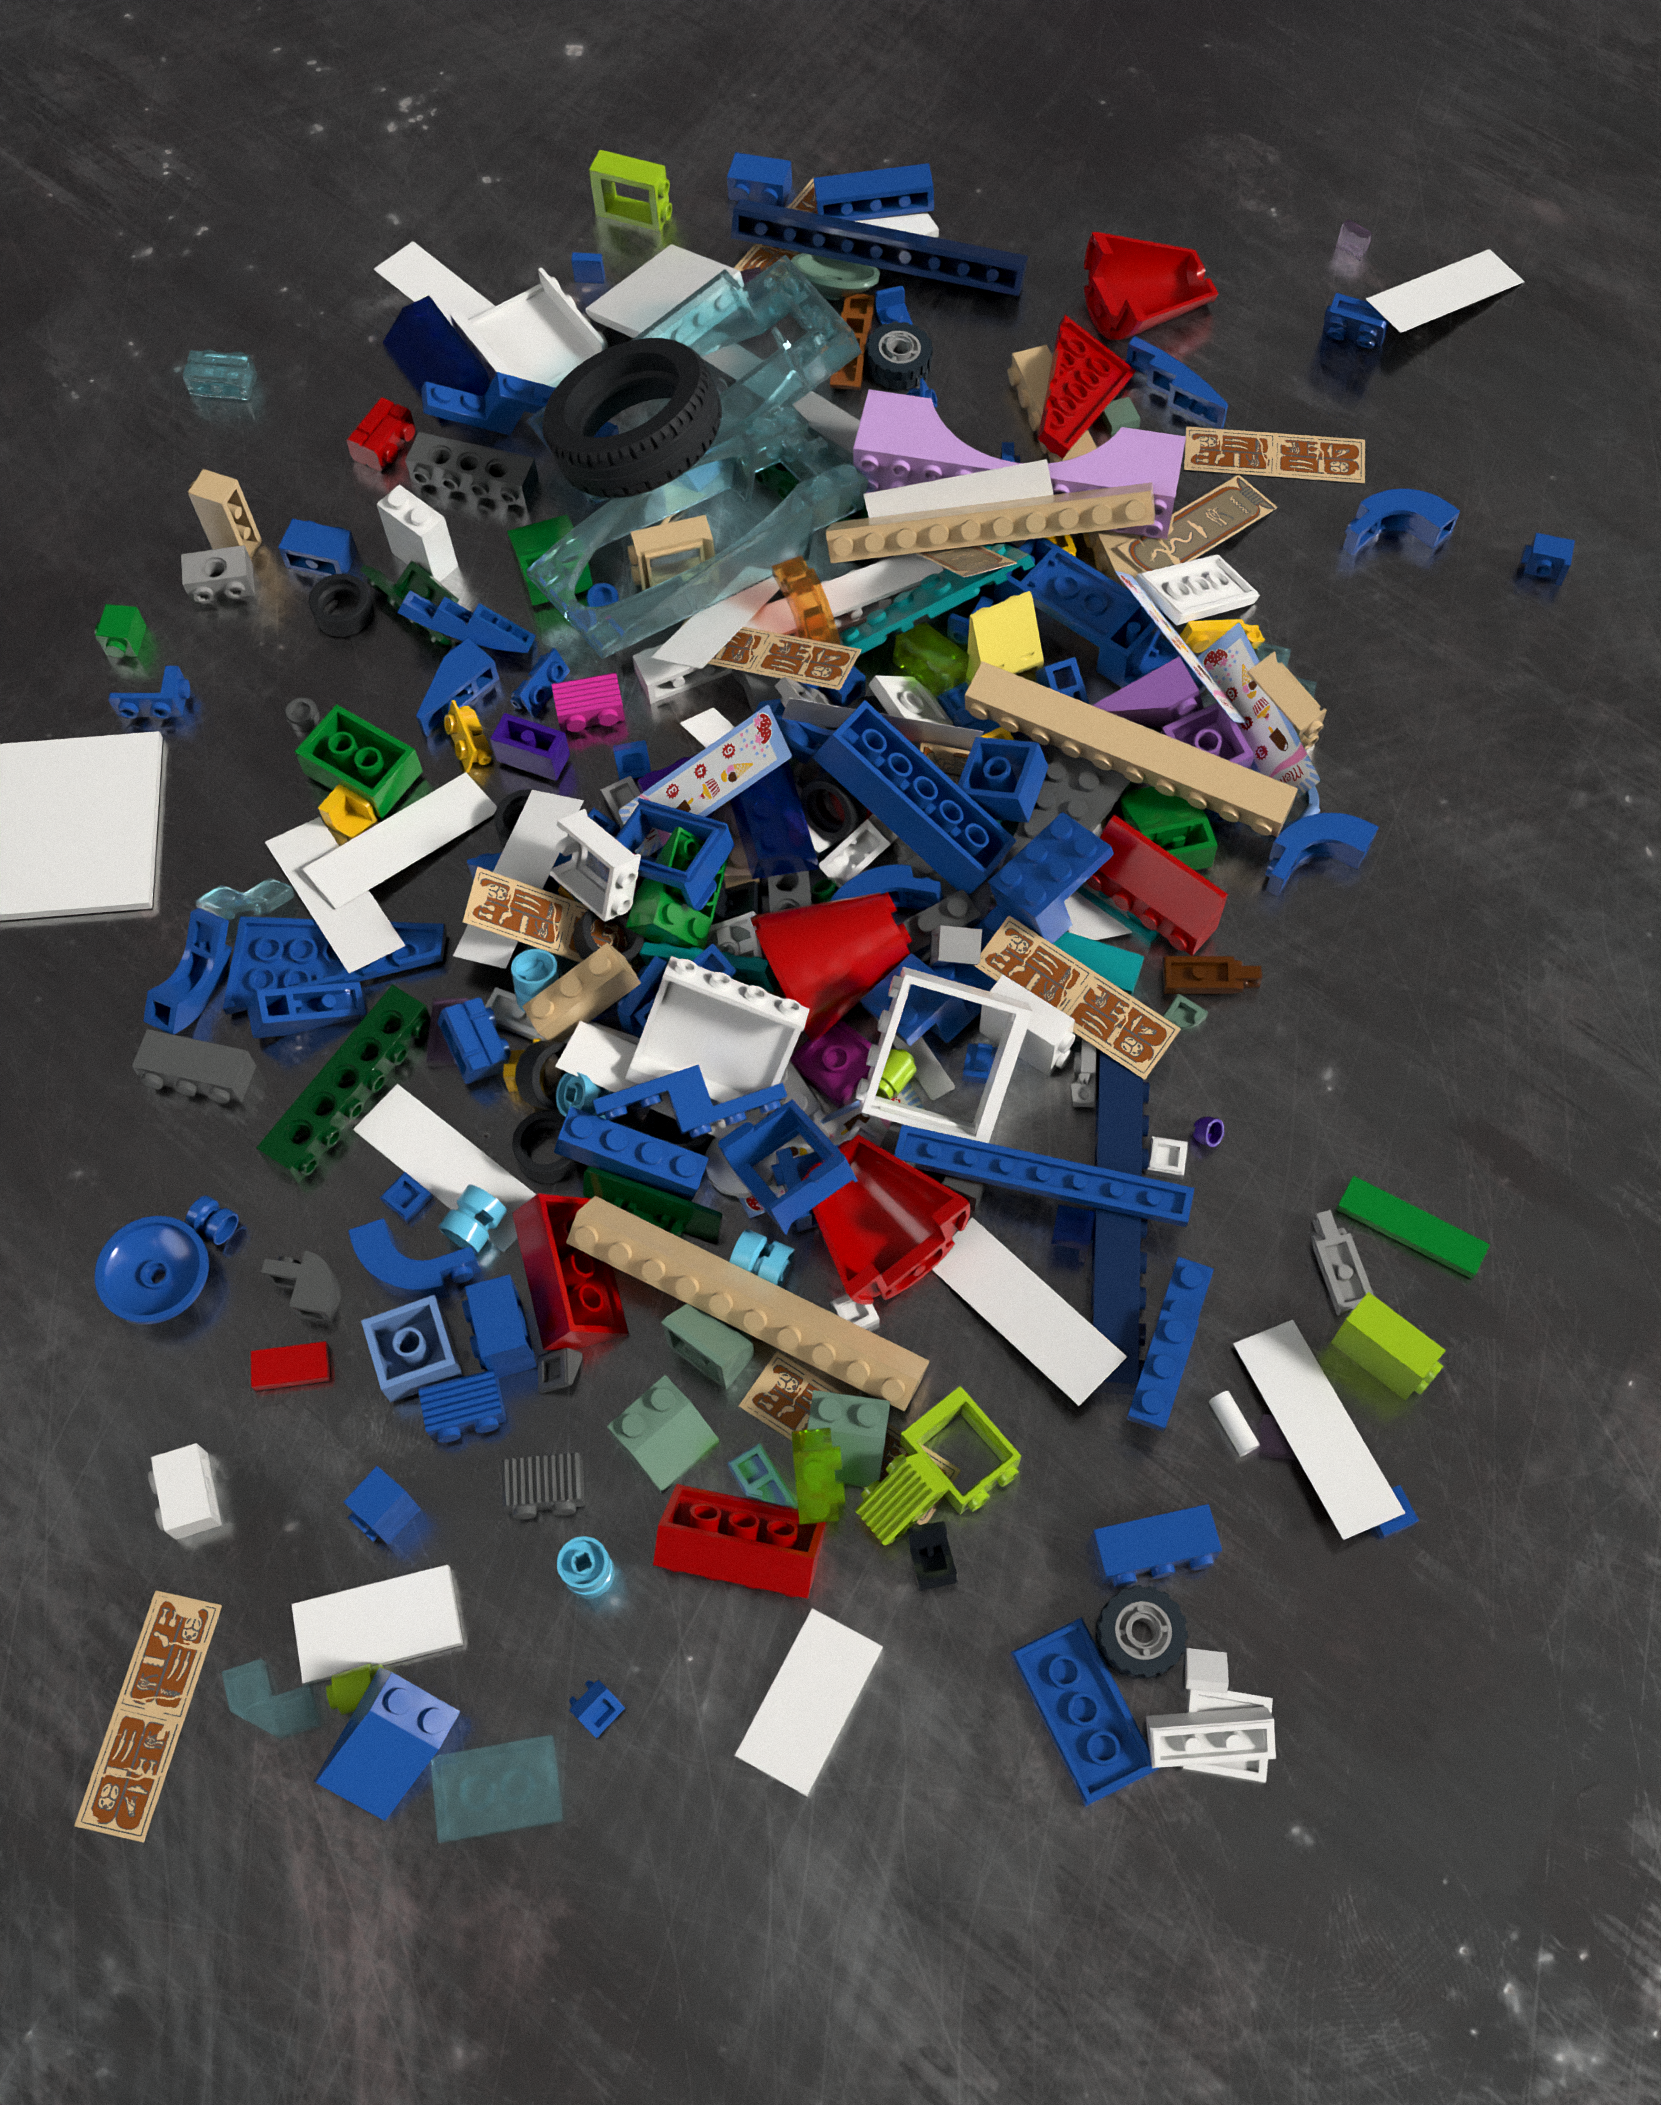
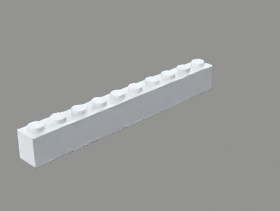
[633,553,943,704]

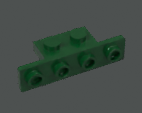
[360,560,461,648]
[583,1166,723,1243]

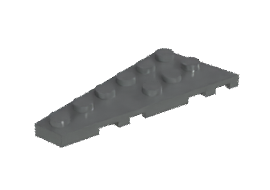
[990,744,1134,905]

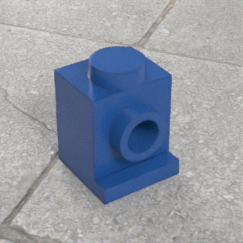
[1520,533,1575,586]

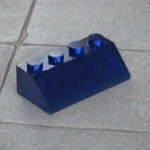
[382,295,490,423]
[730,760,819,879]

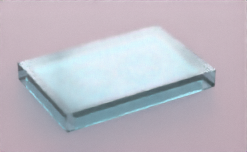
[431,1735,563,1844]

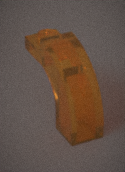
[772,555,841,645]

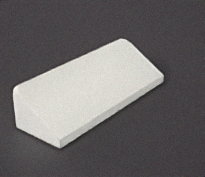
[1146,1707,1276,1768]

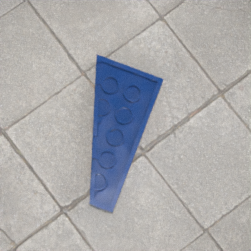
[223,916,447,1015]

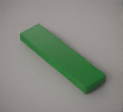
[1336,1175,1490,1279]

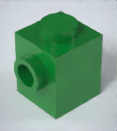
[95,604,147,658]

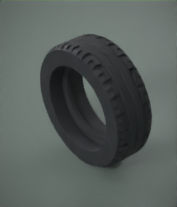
[542,338,722,498]

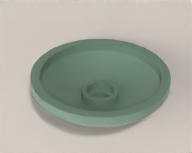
[791,253,880,300]

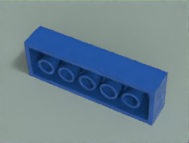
[812,700,1017,896]

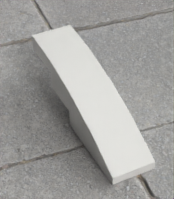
[818,814,898,886]

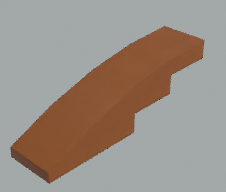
[830,294,875,390]

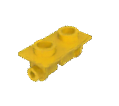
[444,700,493,773]

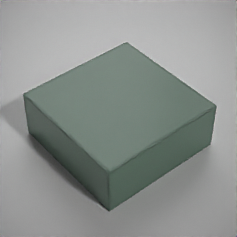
[1101,397,1141,435]

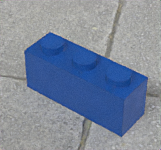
[1090,1504,1222,1588]

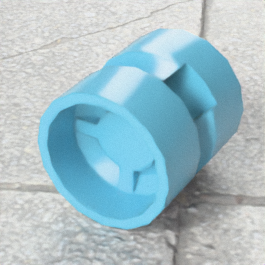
[511,949,559,1013]
[556,1071,616,1121]
[438,1184,507,1254]
[729,1229,795,1288]
[557,1536,615,1599]

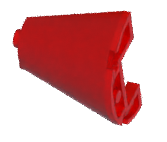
[1084,232,1219,340]
[750,892,913,1042]
[801,1134,970,1305]

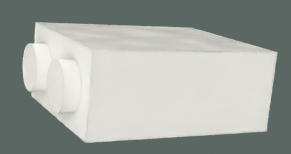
[376,484,458,582]
[979,975,1076,1077]

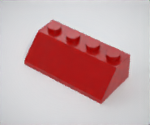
[1086,815,1228,956]
[512,1194,629,1350]
[653,1484,827,1599]

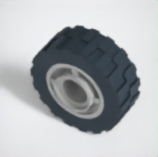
[865,321,933,390]
[1095,1585,1188,1680]

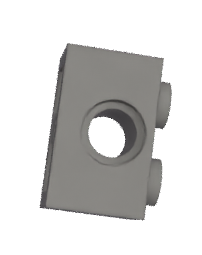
[181,545,255,604]

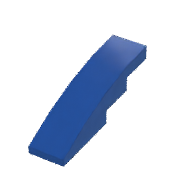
[1126,336,1229,429]
[397,590,536,653]

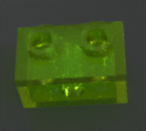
[893,622,970,696]
[791,1428,845,1524]

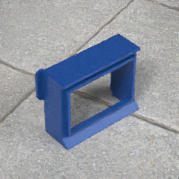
[596,798,735,911]
[718,1099,858,1235]

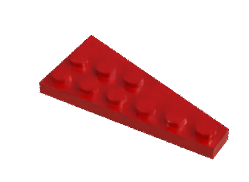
[1038,315,1136,459]

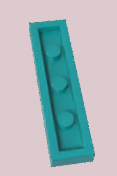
[639,942,779,993]

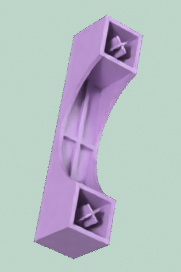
[853,389,1186,539]

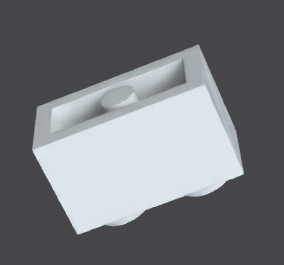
[148,1443,222,1540]

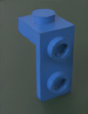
[108,666,190,719]

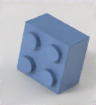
[361,1295,463,1403]

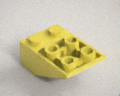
[966,591,1044,682]

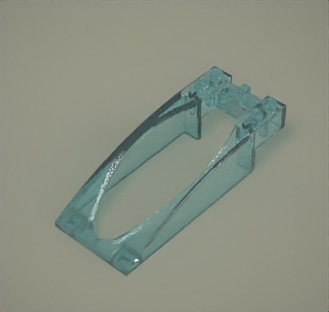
[526,255,862,505]
[527,403,869,659]

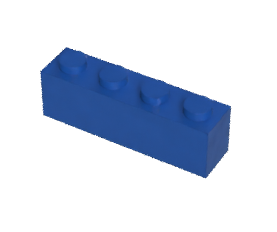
[813,163,934,221]
[553,1106,709,1202]

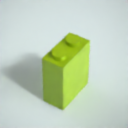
[1331,1292,1446,1401]

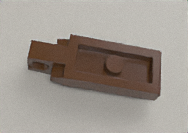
[1162,956,1262,994]

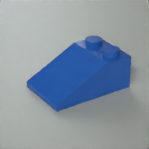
[314,1667,460,1821]

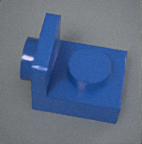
[875,286,913,327]

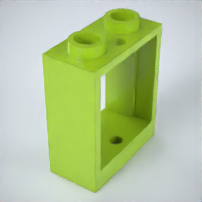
[589,150,672,232]
[900,1386,1022,1515]

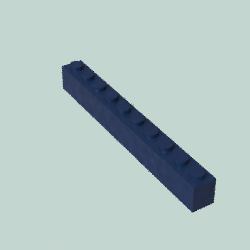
[730,199,1028,296]
[1090,1048,1150,1395]

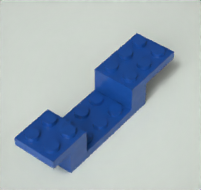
[978,538,1206,695]
[860,812,1114,1047]

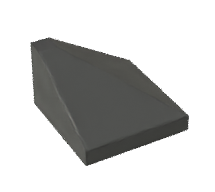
[537,1348,582,1394]

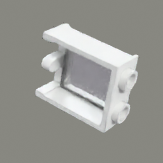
[549,809,641,922]

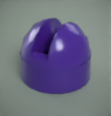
[1193,1116,1224,1147]

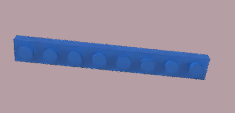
[894,1124,1195,1227]

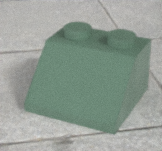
[661,1304,755,1390]
[607,1375,719,1493]
[802,1390,890,1487]

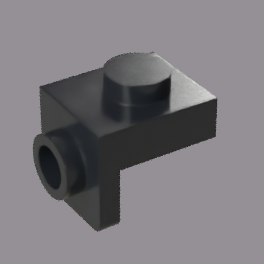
[713,881,762,922]
[907,1521,958,1591]

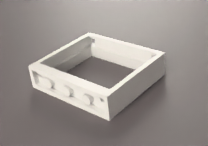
[856,967,1033,1143]

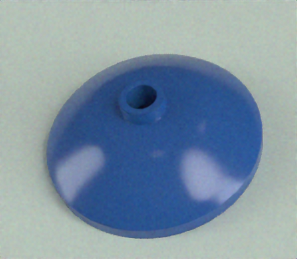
[95,1216,209,1324]

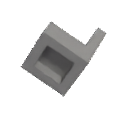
[930,925,982,966]

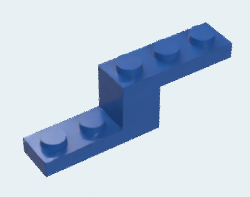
[421,372,555,435]
[592,1064,788,1138]
[1126,1256,1214,1432]

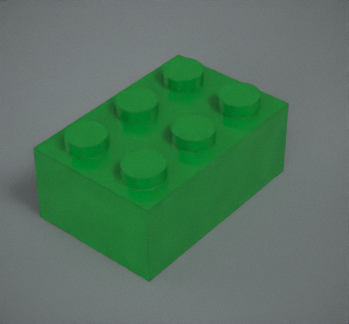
[294,704,423,819]

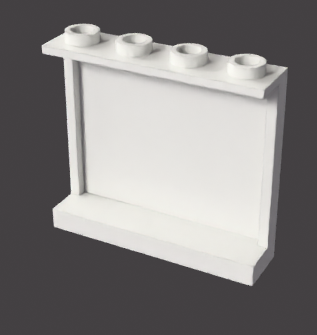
[585,244,748,345]
[450,268,608,388]
[625,956,810,1126]

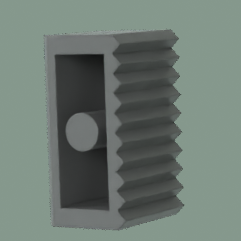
[501,1452,585,1519]

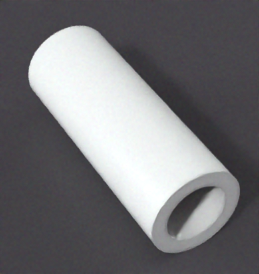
[1209,1391,1260,1457]

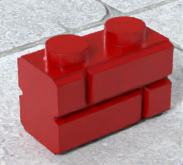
[346,397,416,472]

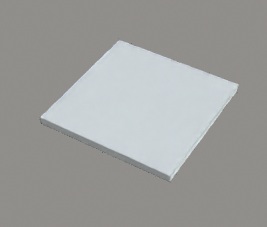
[0,731,163,921]

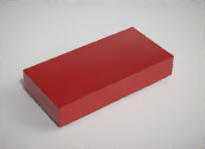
[251,1341,330,1391]

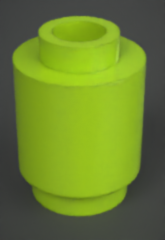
[876,1049,917,1100]
[326,1663,384,1715]

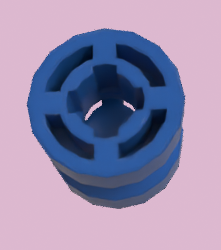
[185,1195,239,1245]

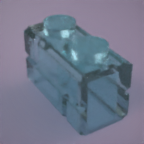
[183,349,257,400]

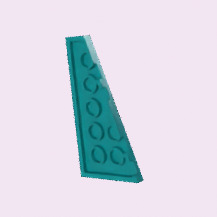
[833,542,1035,655]

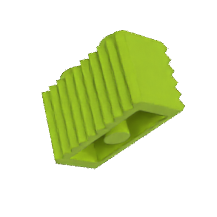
[855,1453,949,1546]

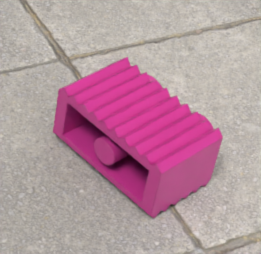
[551,672,625,732]

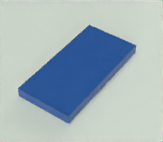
[1010,1617,1159,1807]

